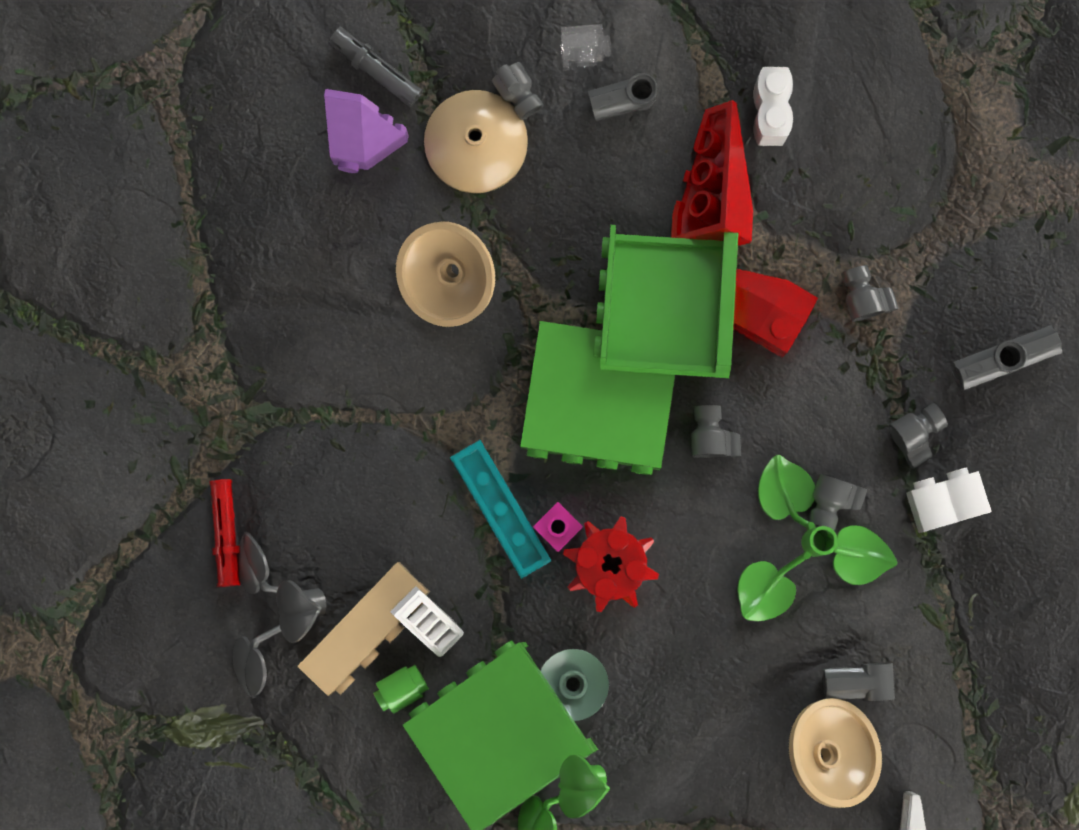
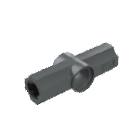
[951,325,1063,391]

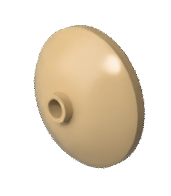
[424,90,528,193]
[396,221,495,327]
[789,698,882,808]

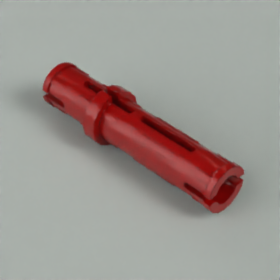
[209,479,240,587]

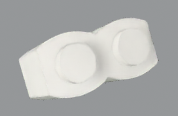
[753,67,793,146]
[906,467,992,533]

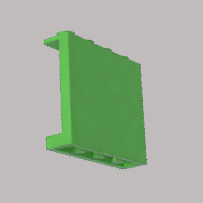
[594,225,738,378]
[520,321,675,475]
[403,641,598,830]

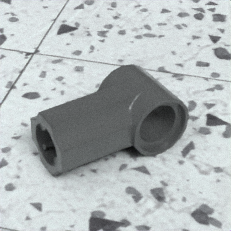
[588,73,657,121]
[822,663,895,701]

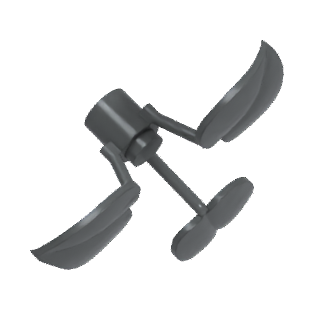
[232,532,326,699]

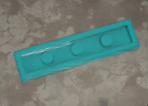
[450,440,551,579]

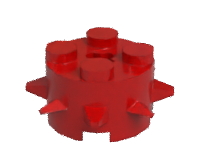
[563,517,659,612]

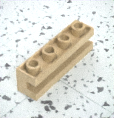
[298,562,430,696]

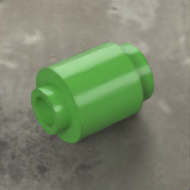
[373,665,429,714]

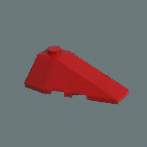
[671,100,753,246]
[733,269,818,358]

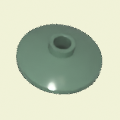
[540,649,609,721]

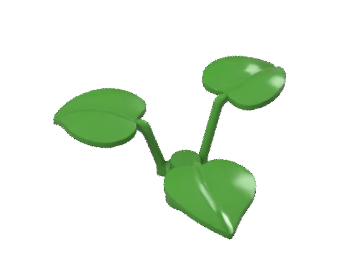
[737,455,898,621]
[518,755,610,830]

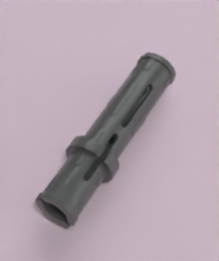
[328,26,423,108]

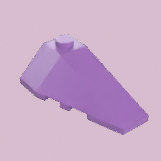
[324,89,409,173]

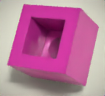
[533,502,583,552]

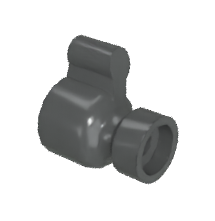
[492,62,544,120]
[841,265,899,322]
[888,403,948,469]
[691,405,741,458]
[808,474,868,530]

